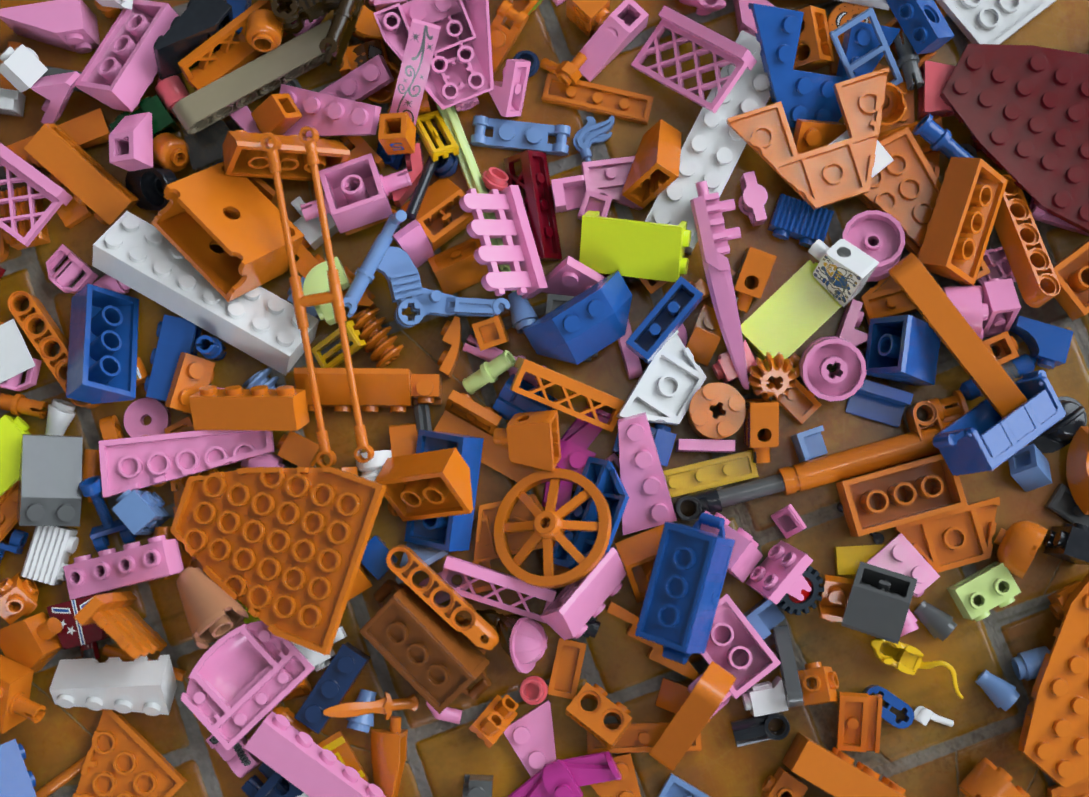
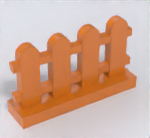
[73,591,167,659]

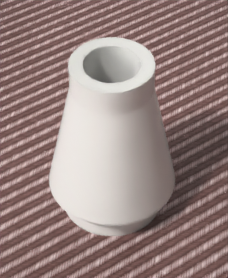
[45,399,76,436]

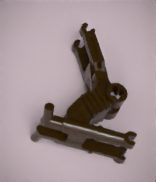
[271,0,366,70]

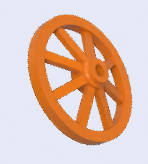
[494,468,612,589]

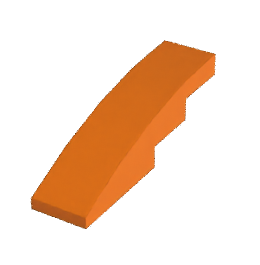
[605,600,700,680]

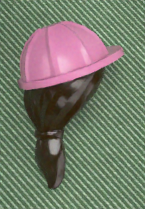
[476,609,548,674]

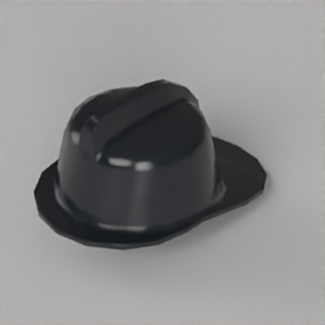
[125,167,178,211]
[1029,396,1087,453]

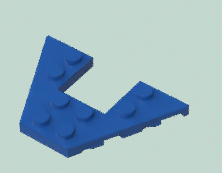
[748,3,900,128]

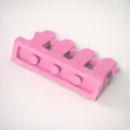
[459,185,548,299]

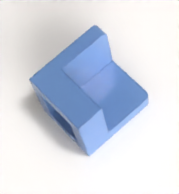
[790,425,828,462]
[1008,444,1052,492]
[743,598,785,640]

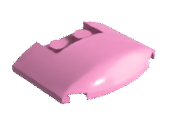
[180,621,315,751]

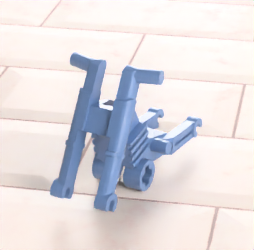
[343,210,510,328]

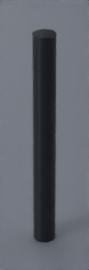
[406,131,446,220]

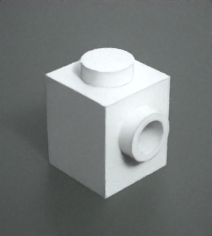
[0,44,48,93]

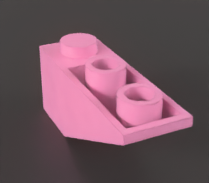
[579,0,649,82]

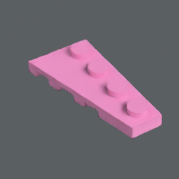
[279,84,381,137]

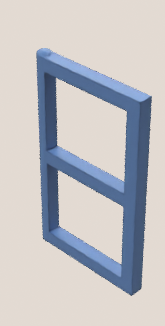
[829,7,903,86]

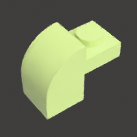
[303,257,350,326]

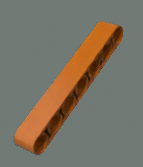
[888,252,1027,419]

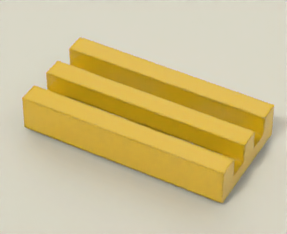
[415,110,459,162]
[311,320,366,368]

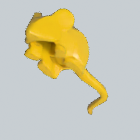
[870,638,964,699]

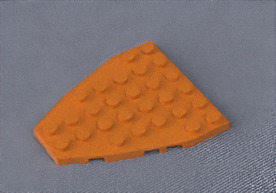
[170,467,387,655]
[1018,573,1089,788]

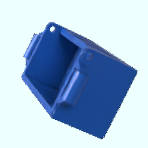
[933,370,1066,476]
[635,512,735,665]

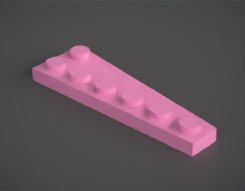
[98,430,274,498]

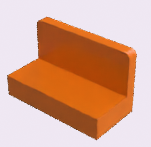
[428,238,489,295]

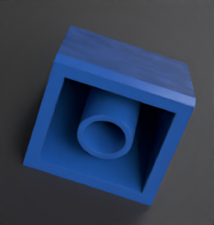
[865,315,940,386]

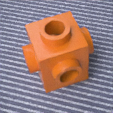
[0,573,39,625]
[798,662,839,706]
[761,766,809,797]

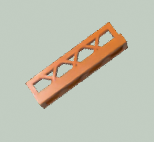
[178,0,288,91]
[510,357,625,432]

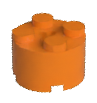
[686,382,746,440]
[958,757,1030,797]

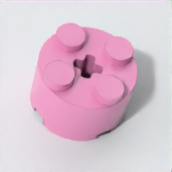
[940,285,989,342]

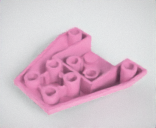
[373,0,494,110]

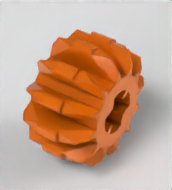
[748,352,797,401]

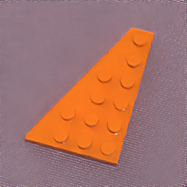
[73,709,187,797]

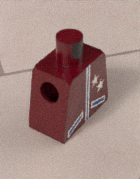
[47,592,111,659]

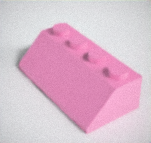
[74,0,179,112]

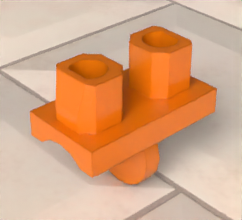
[468,694,519,749]

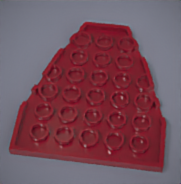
[940,44,1089,234]

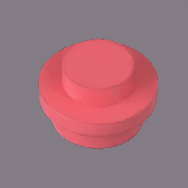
[482,167,509,191]
[520,676,548,705]

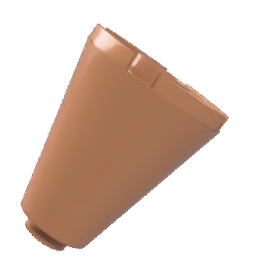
[176,567,249,649]

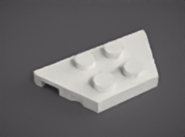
[616,330,707,425]

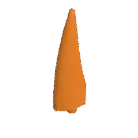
[371,716,408,797]

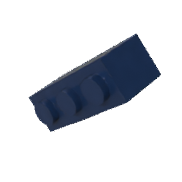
[294,642,371,734]

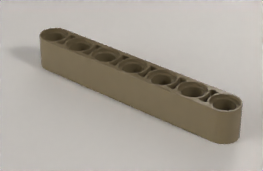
[172,19,350,134]

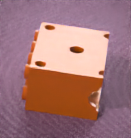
[152,161,305,302]

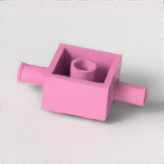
[300,153,412,234]

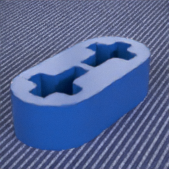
[863,685,914,728]

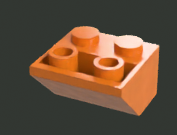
[400,177,474,251]

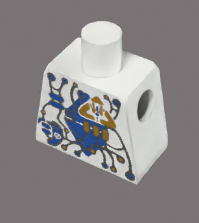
[808,239,879,307]

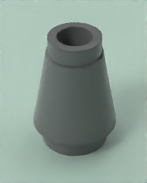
[913,600,957,642]

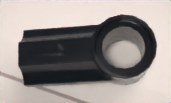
[731,712,790,747]

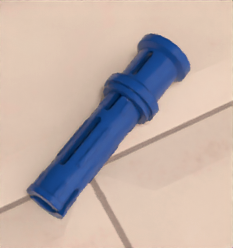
[912,113,974,160]

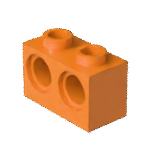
[566,0,610,38]
[793,5,835,72]
[565,682,633,750]

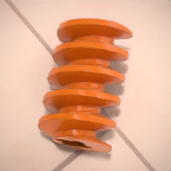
[348,307,404,368]

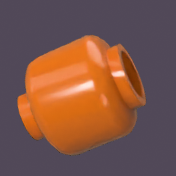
[245,9,283,52]
[153,132,191,173]

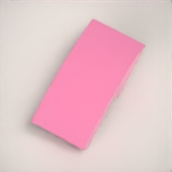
[393,219,434,268]

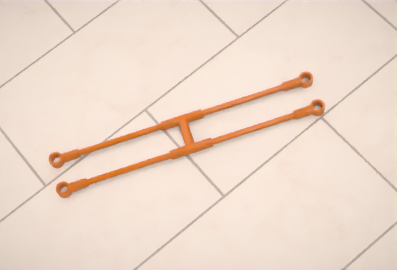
[261,126,374,468]

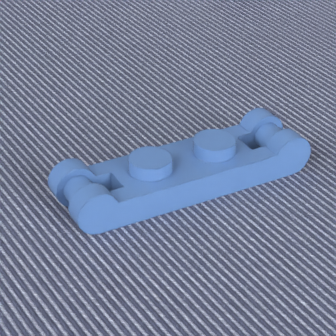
[470,115,571,156]

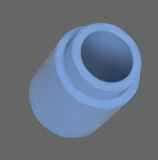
[1011,646,1051,681]

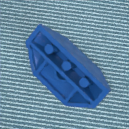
[522,270,632,365]
[553,457,629,569]

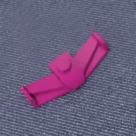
[542,405,611,512]
[507,751,622,797]

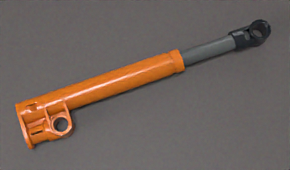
[674,390,969,521]

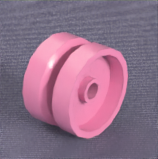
[841,210,905,282]
[799,336,866,401]

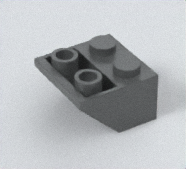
[841,562,918,644]

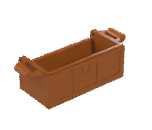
[359,579,492,714]

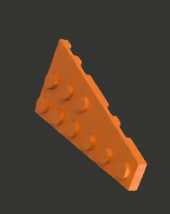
[862,127,990,286]

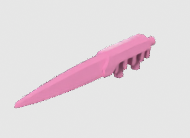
[690,181,749,390]

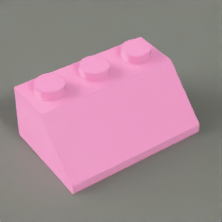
[540,547,627,640]

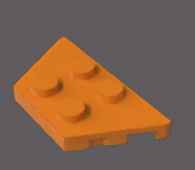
[893,497,1000,573]

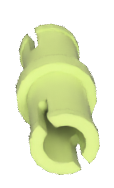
[462,350,516,395]

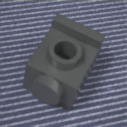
[463,774,493,797]

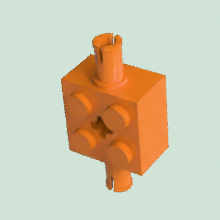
[0,654,46,734]

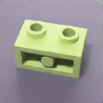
[947,561,1021,621]

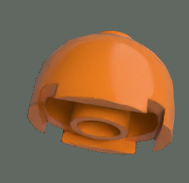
[994,520,1048,578]

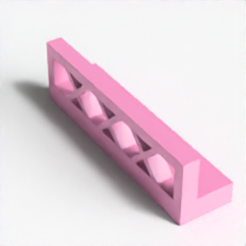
[441,555,557,623]

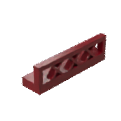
[504,150,562,262]

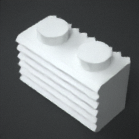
[21,526,79,585]

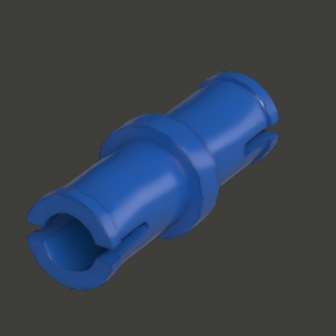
[196,335,227,361]

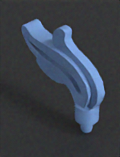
[573,115,615,162]

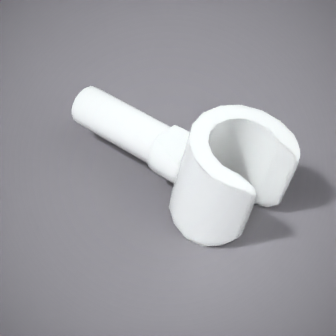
[914,705,954,727]

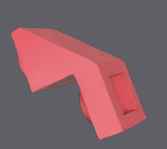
[388,143,424,207]

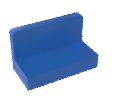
[845,379,913,428]

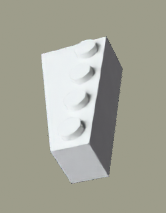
[49,655,177,716]

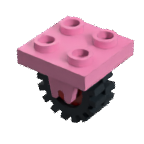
[746,540,824,615]

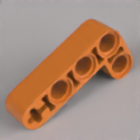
[649,661,737,772]

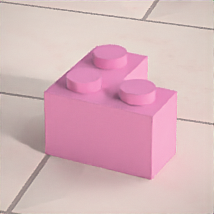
[700,510,763,583]

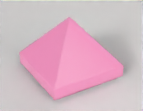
[771,504,807,539]

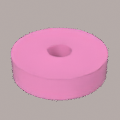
[124,398,171,437]

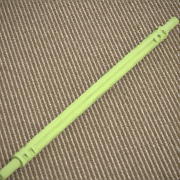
[435,102,517,292]

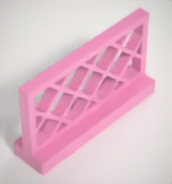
[631,5,757,113]
[0,143,73,247]

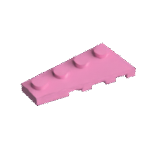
[618,412,677,535]

